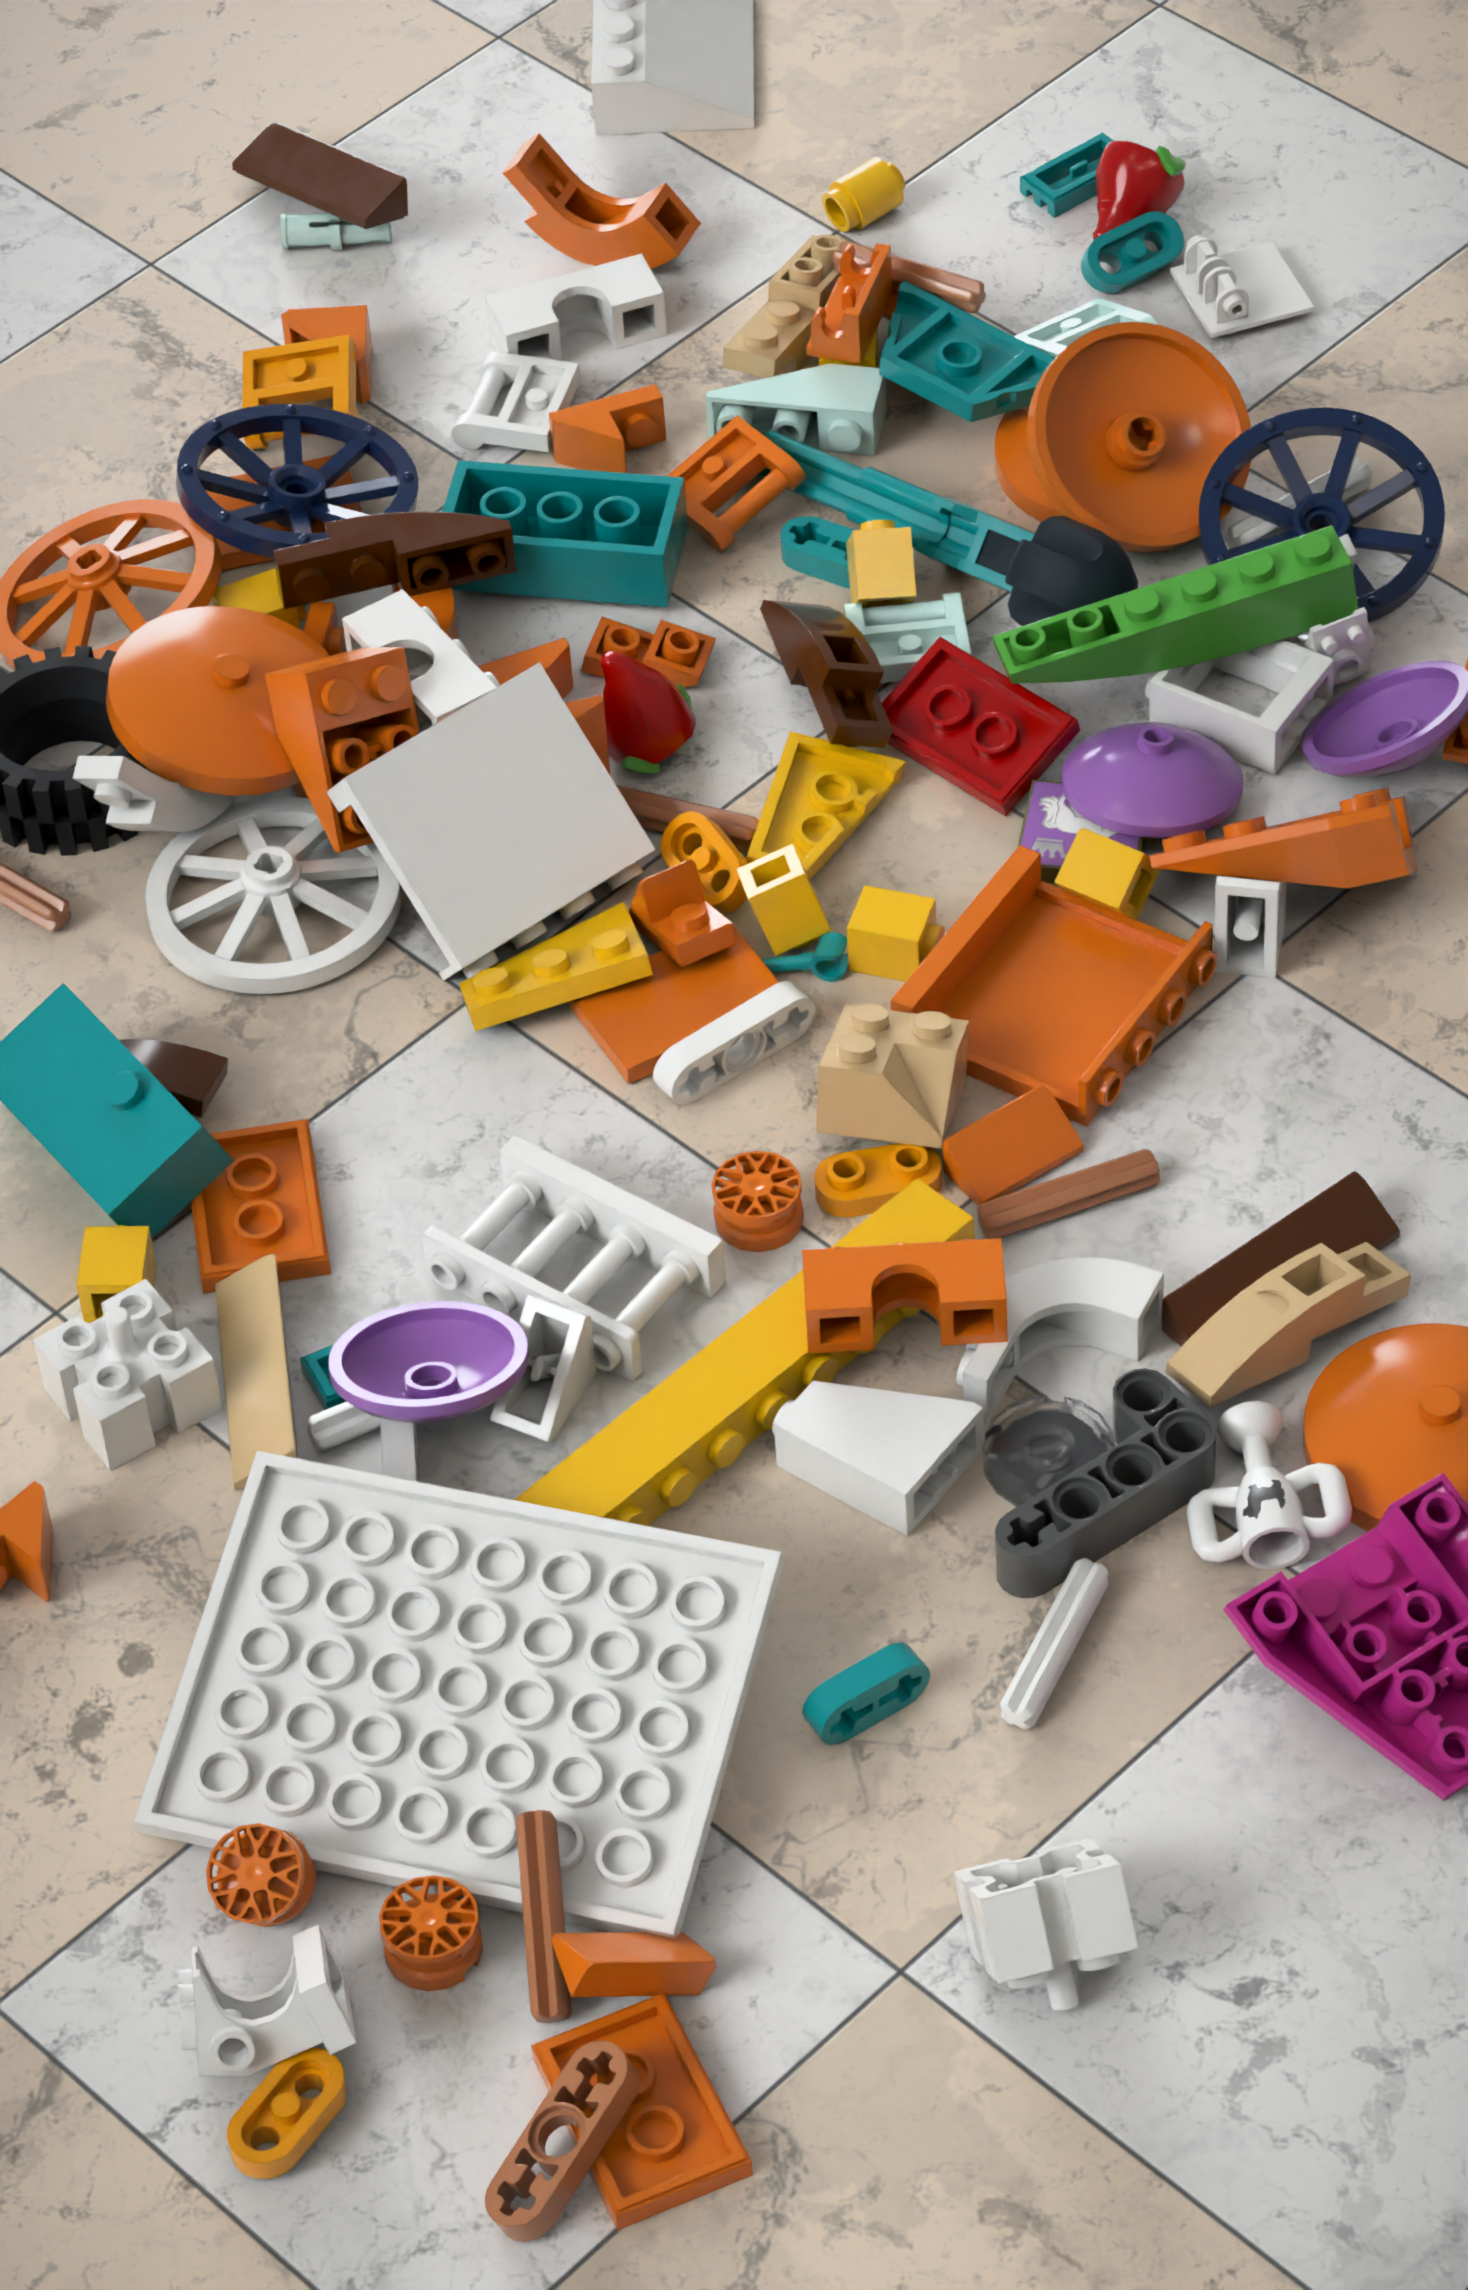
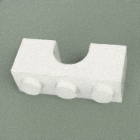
[485,253,667,361]
[342,589,500,733]

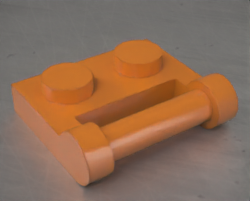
[667,415,806,553]

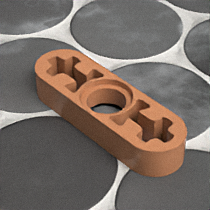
[485,2041,639,2242]

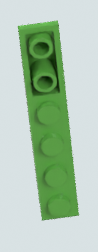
[992,525,1358,684]

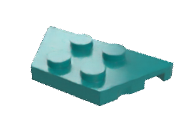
[879,281,1055,422]

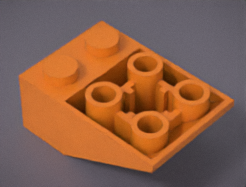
[265,647,420,852]

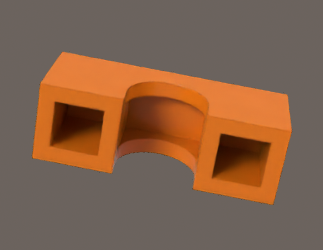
[802,1238,1008,1354]

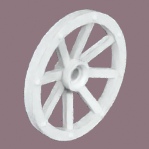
[145,797,402,994]

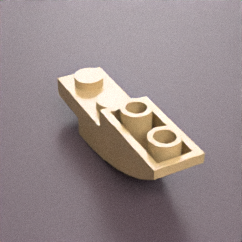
[723,235,843,378]
[1166,1242,1411,1407]

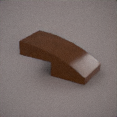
[119,1039,228,1118]

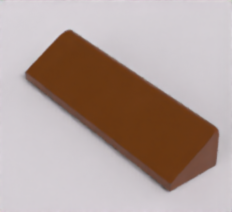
[232,122,408,229]
[1162,1171,1400,1347]

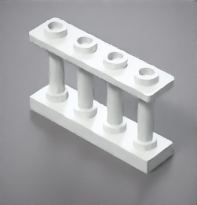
[422,1135,726,1381]

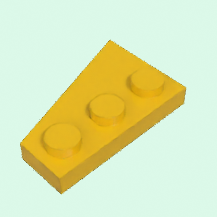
[746,731,906,880]
[459,902,653,1031]

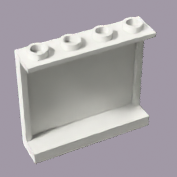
[326,662,656,981]

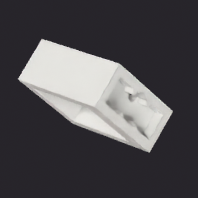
[1145,639,1334,775]

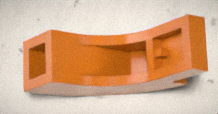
[502,133,701,269]

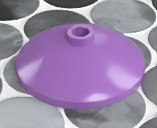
[1302,661,1468,777]
[1062,722,1243,838]
[328,1301,529,1423]

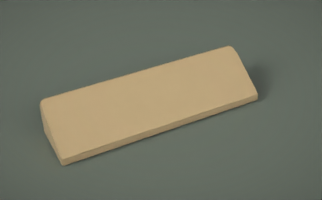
[215,1254,298,1490]

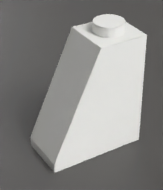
[772,1381,984,1537]

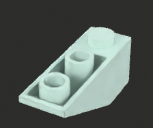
[706,363,887,456]

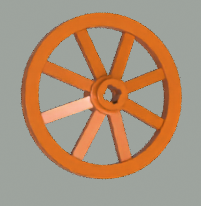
[0,499,222,670]

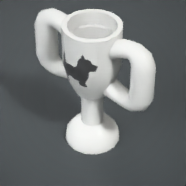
[1186,1401,1352,1570]

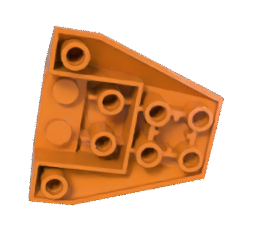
[1149,787,1417,889]

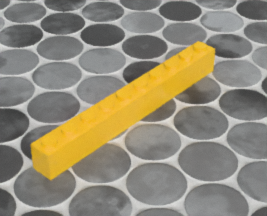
[514,1178,975,1526]

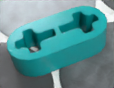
[780,516,854,589]
[802,1642,930,1745]

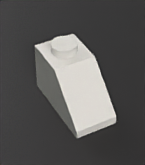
[1214,876,1287,978]

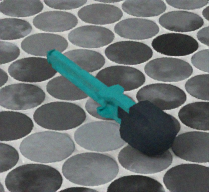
[757,430,1138,626]

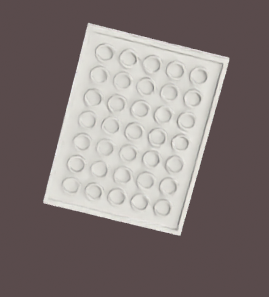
[134,1451,784,1939]

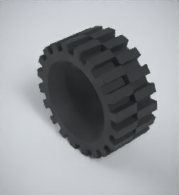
[0,646,154,856]

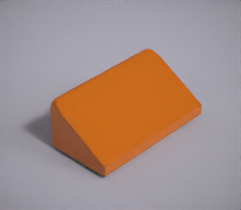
[942,1085,1084,1206]
[551,1932,716,1997]

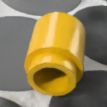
[822,157,905,232]

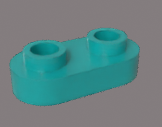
[1081,212,1184,294]

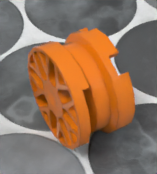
[711,1151,804,1252]
[206,1823,317,1927]
[379,1875,483,1991]

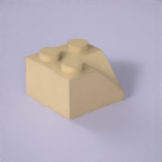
[816,1003,969,1149]

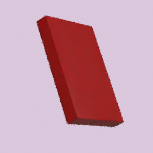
[882,637,1080,816]

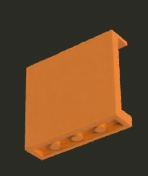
[890,845,1217,1127]

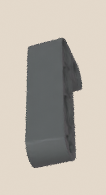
[995,1368,1216,1598]

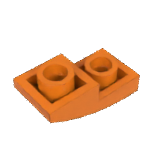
[581,616,716,687]

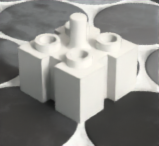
[33,1279,223,1471]
[953,1838,1139,2011]

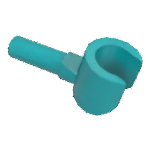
[762,932,849,982]

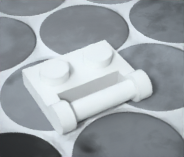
[452,352,580,452]

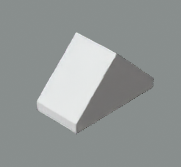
[490,1295,597,1442]

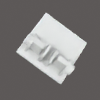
[1170,235,1315,338]

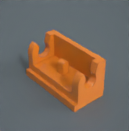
[806,243,893,364]

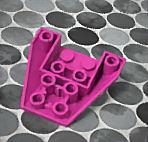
[1223,1473,1468,1801]

